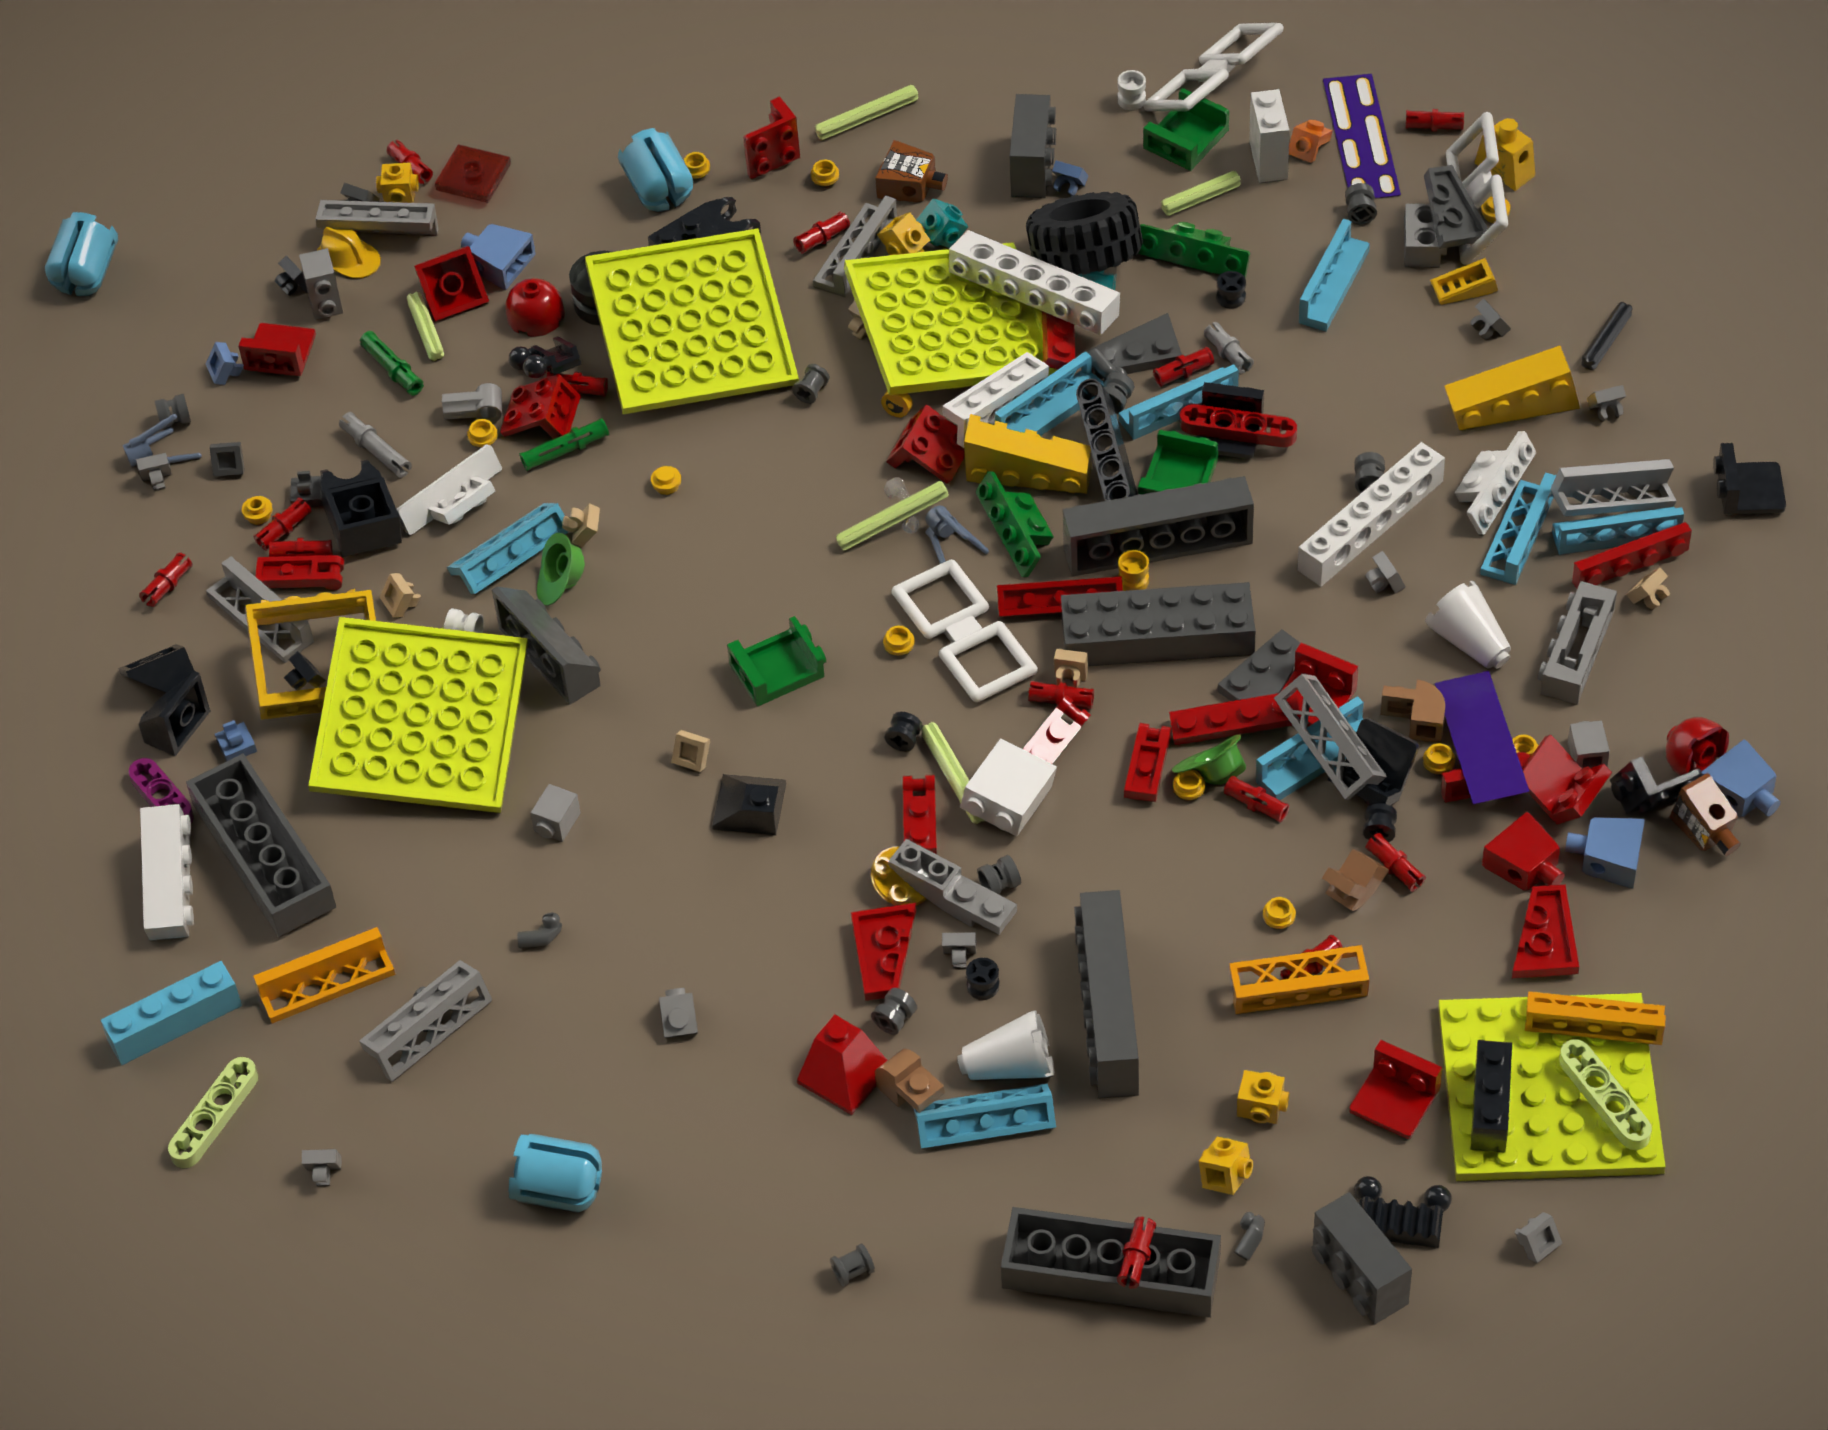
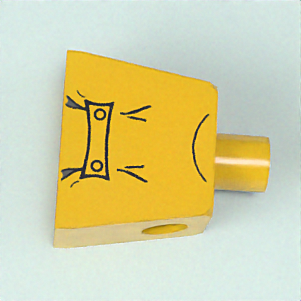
[1475,118,1535,191]

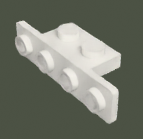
[1455,431,1536,535]
[396,444,502,535]

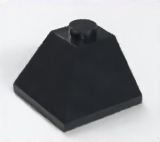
[118,644,195,693]
[138,671,211,756]
[712,774,786,835]

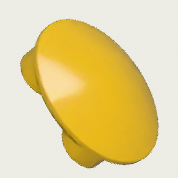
[871,847,926,906]

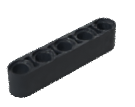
[1076,379,1138,500]

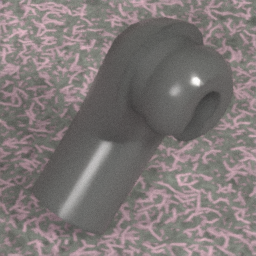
[1089,349,1127,380]
[517,912,562,948]
[1234,1212,1265,1261]

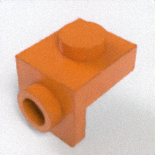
[1289,120,1333,163]

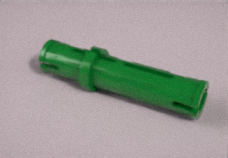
[359,331,424,396]
[519,418,609,471]

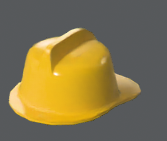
[317,227,381,279]

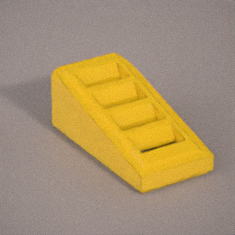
[1430,258,1498,305]

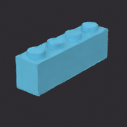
[100,961,242,1065]

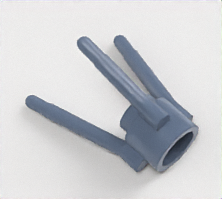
[122,414,202,467]
[925,505,989,564]

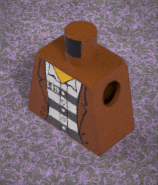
[875,140,948,202]
[1669,773,1741,856]

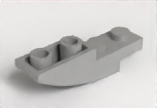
[888,839,1017,935]

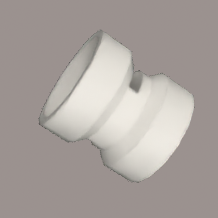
[1118,70,1146,111]
[444,608,484,633]

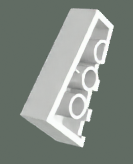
[140,804,194,941]

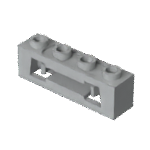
[1538,581,1617,705]

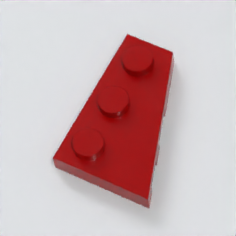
[1511,884,1579,979]
[851,903,916,1001]

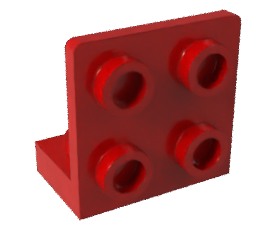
[743,96,801,179]
[238,323,316,376]
[500,374,581,439]
[886,404,965,484]
[1282,642,1358,726]
[1522,735,1612,825]
[1349,1040,1442,1139]

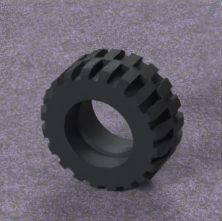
[1026,192,1143,275]

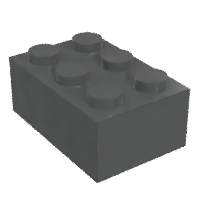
[1009,94,1057,198]
[1311,1192,1412,1325]

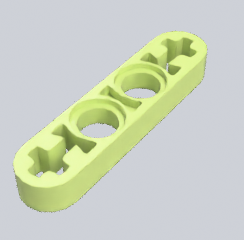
[1559,1040,1652,1150]
[168,1057,258,1168]

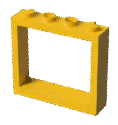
[246,589,376,720]

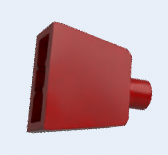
[1482,812,1565,890]

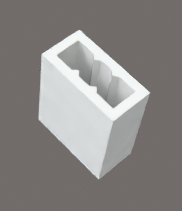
[1249,89,1289,183]
[960,738,1057,836]

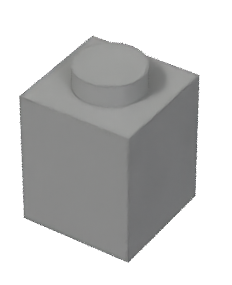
[1568,721,1610,769]
[531,784,581,842]

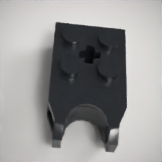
[648,197,761,246]
[320,460,402,557]

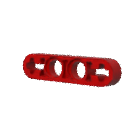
[1180,404,1297,447]

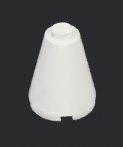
[1425,581,1511,669]
[957,1010,1054,1080]

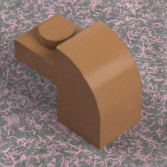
[1380,679,1445,743]
[1322,849,1389,911]
[875,1049,945,1113]

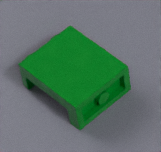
[1143,88,1229,171]
[1138,430,1218,495]
[727,616,827,707]

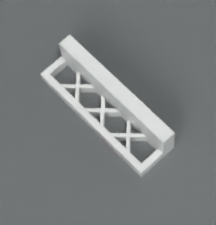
[942,352,1049,448]

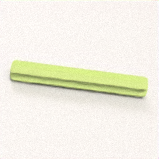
[815,85,918,140]
[836,481,949,551]
[921,722,985,824]

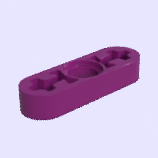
[128,758,194,824]

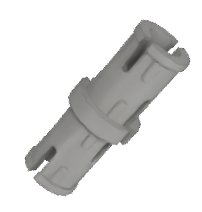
[1204,322,1254,374]

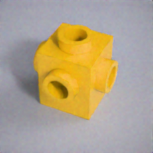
[376,163,419,203]
[877,212,930,255]
[1237,1070,1290,1124]
[1199,1136,1253,1195]

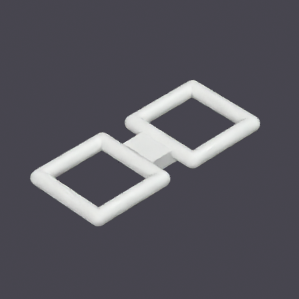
[1143,23,1284,111]
[1446,112,1508,265]
[891,559,1038,702]

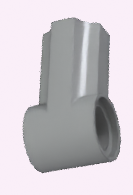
[442,383,502,423]

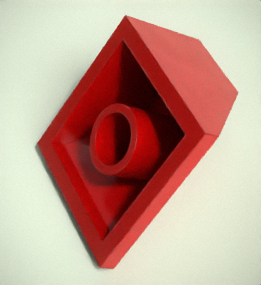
[414,246,489,321]
[797,1014,888,1115]

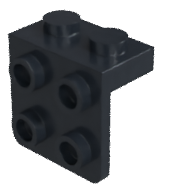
[1196,382,1264,459]
[1713,443,1786,515]
[1328,718,1419,806]
[1610,756,1702,815]

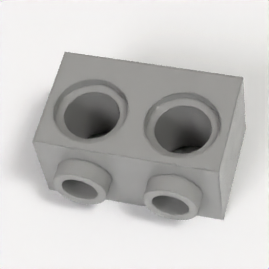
[1404,204,1447,267]
[299,248,343,319]

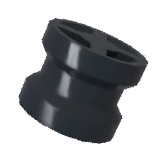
[1216,271,1246,309]
[884,711,923,752]
[1363,803,1397,842]
[966,958,1000,1000]

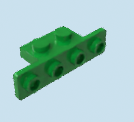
[1138,222,1250,278]
[976,471,1054,577]

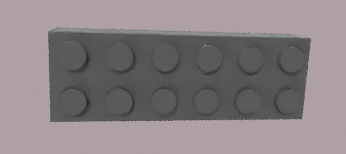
[1063,476,1254,577]
[1061,582,1256,666]
[186,753,336,937]
[1074,890,1139,1098]
[1001,1207,1221,1318]

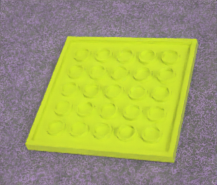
[585,228,799,414]
[844,242,1057,395]
[308,617,528,813]
[1438,993,1666,1181]

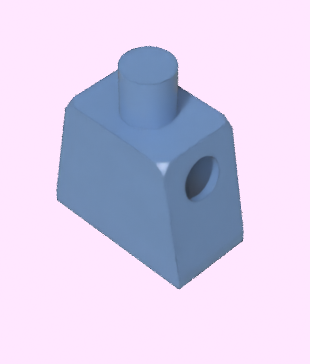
[461,224,536,290]
[1700,739,1781,817]
[1565,817,1645,888]

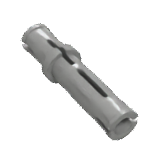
[339,412,412,478]

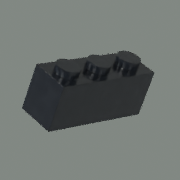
[1470,1040,1512,1152]

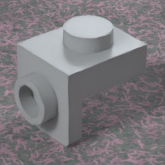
[659,988,698,1038]

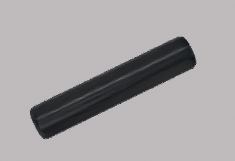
[1581,302,1633,370]

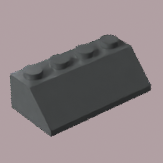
[492,587,601,705]

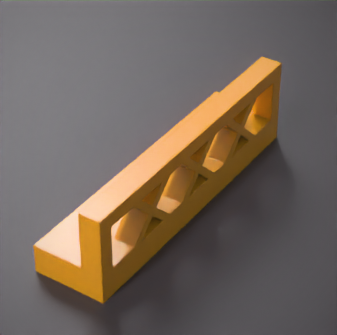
[253,927,396,1024]
[1229,945,1370,1014]
[1525,991,1666,1045]

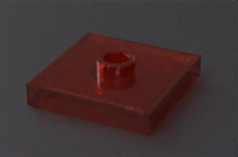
[435,144,511,203]

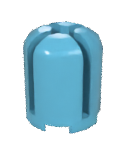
[617,128,693,212]
[45,212,118,296]
[508,1134,602,1212]

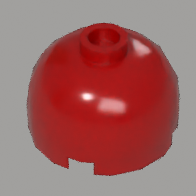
[505,278,565,337]
[1666,717,1729,776]

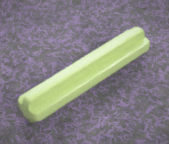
[1161,171,1241,216]
[407,291,444,361]

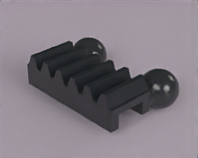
[508,336,582,379]
[1354,1176,1452,1248]

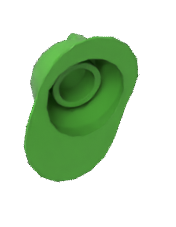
[537,533,585,606]
[1172,734,1246,785]

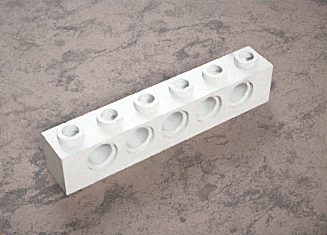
[949,230,1120,335]
[1298,442,1445,587]

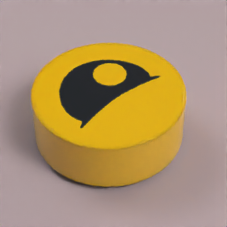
[881,391,913,418]

